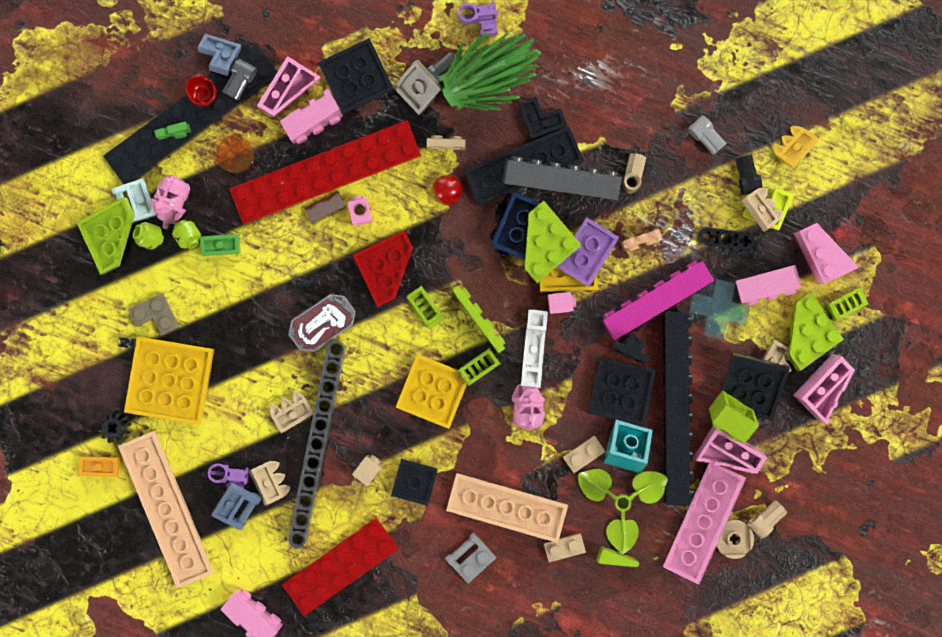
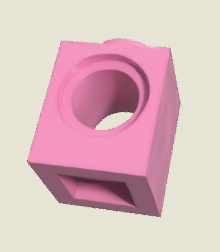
[348,196,373,226]
[547,292,576,314]

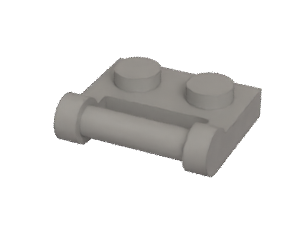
[445,532,496,584]

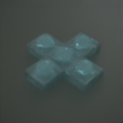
[689,279,750,340]

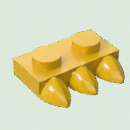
[773,126,819,169]

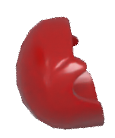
[185,75,217,107]
[433,175,462,206]

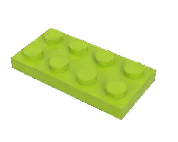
[452,286,505,353]

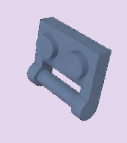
[212,482,262,530]

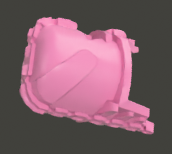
[151,176,190,229]
[512,384,545,431]

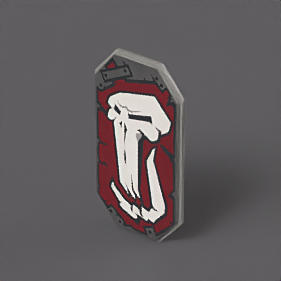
[288,294,356,352]

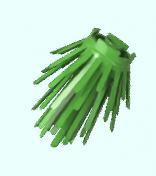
[440,31,541,111]

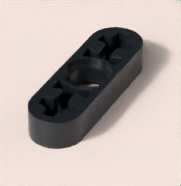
[697,228,754,251]

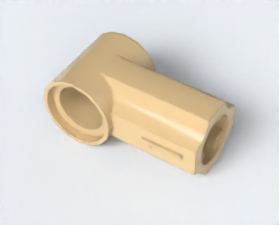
[622,153,646,193]
[747,500,788,539]

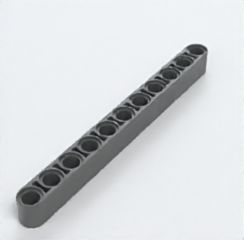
[288,341,346,548]

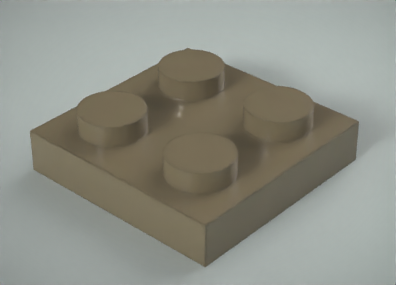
[393,60,444,115]

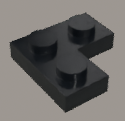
[518,97,567,140]

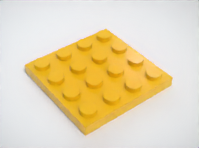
[124,336,214,425]

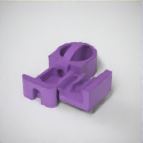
[458,0,498,38]
[208,464,249,489]

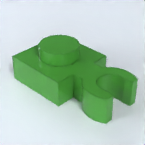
[154,122,191,140]

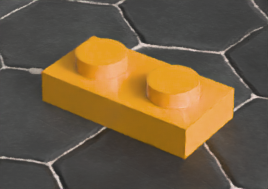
[78,456,119,477]

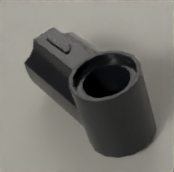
[735,154,763,195]

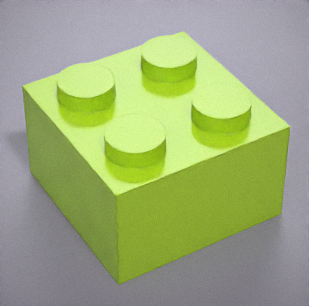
[709,391,759,444]

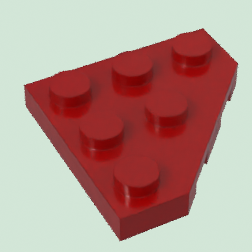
[353,230,413,307]

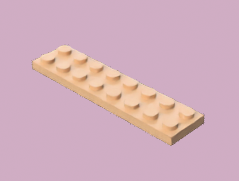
[118,431,214,588]

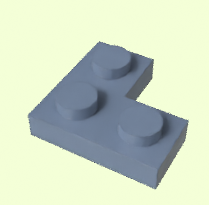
[198,34,241,76]

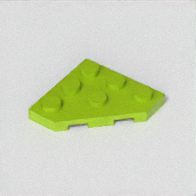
[77,197,135,275]
[524,201,581,283]
[787,292,844,372]

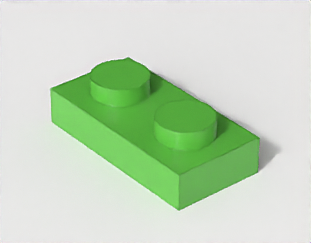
[200,234,241,256]

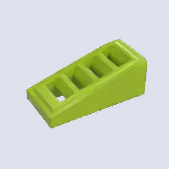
[406,286,445,329]
[825,287,868,321]
[458,348,500,386]
[596,546,639,567]

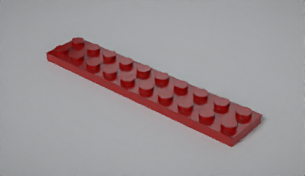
[230,120,422,225]

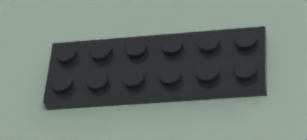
[464,126,584,206]

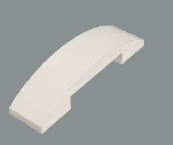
[521,310,548,388]

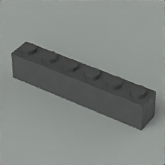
[502,156,622,200]

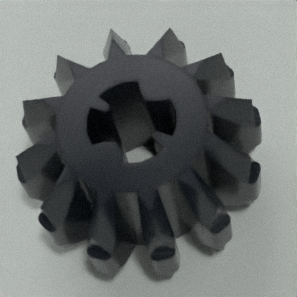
[98,411,132,444]

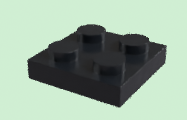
[391,458,438,506]

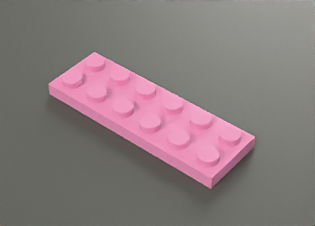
[663,463,746,584]

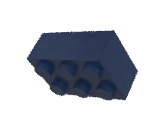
[491,192,540,261]

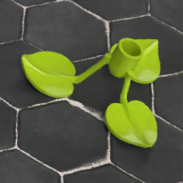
[578,469,668,554]

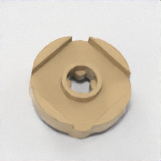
[716,519,754,559]

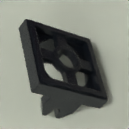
[609,334,651,364]

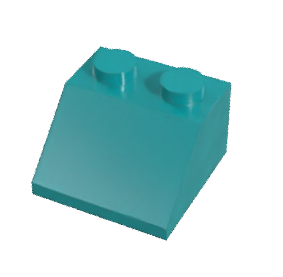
[604,420,653,473]

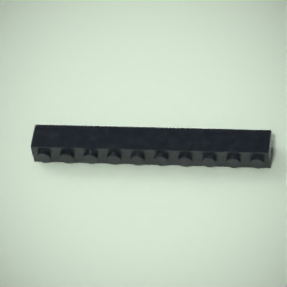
[662,312,693,505]

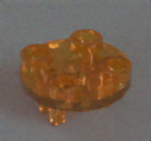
[216,135,255,174]

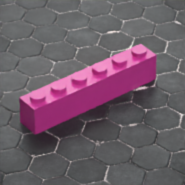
[602,260,714,340]

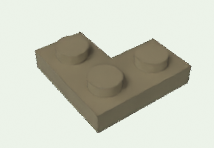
[128,293,180,336]

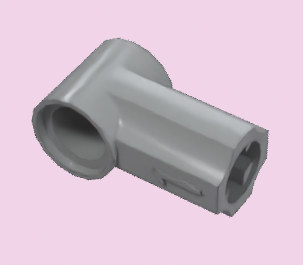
[688,115,727,155]

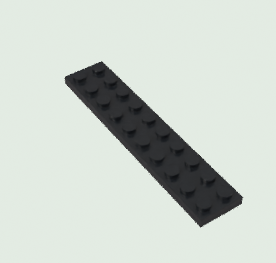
[103,43,278,184]

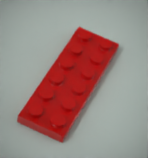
[282,517,399,616]

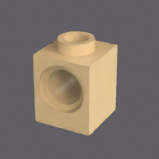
[352,455,382,486]

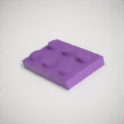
[556,217,619,287]

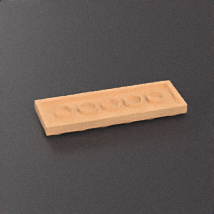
[446,473,568,543]

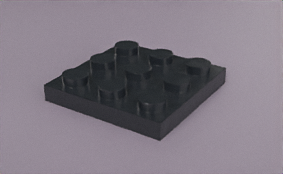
[318,38,394,115]
[719,352,790,421]
[587,357,656,426]

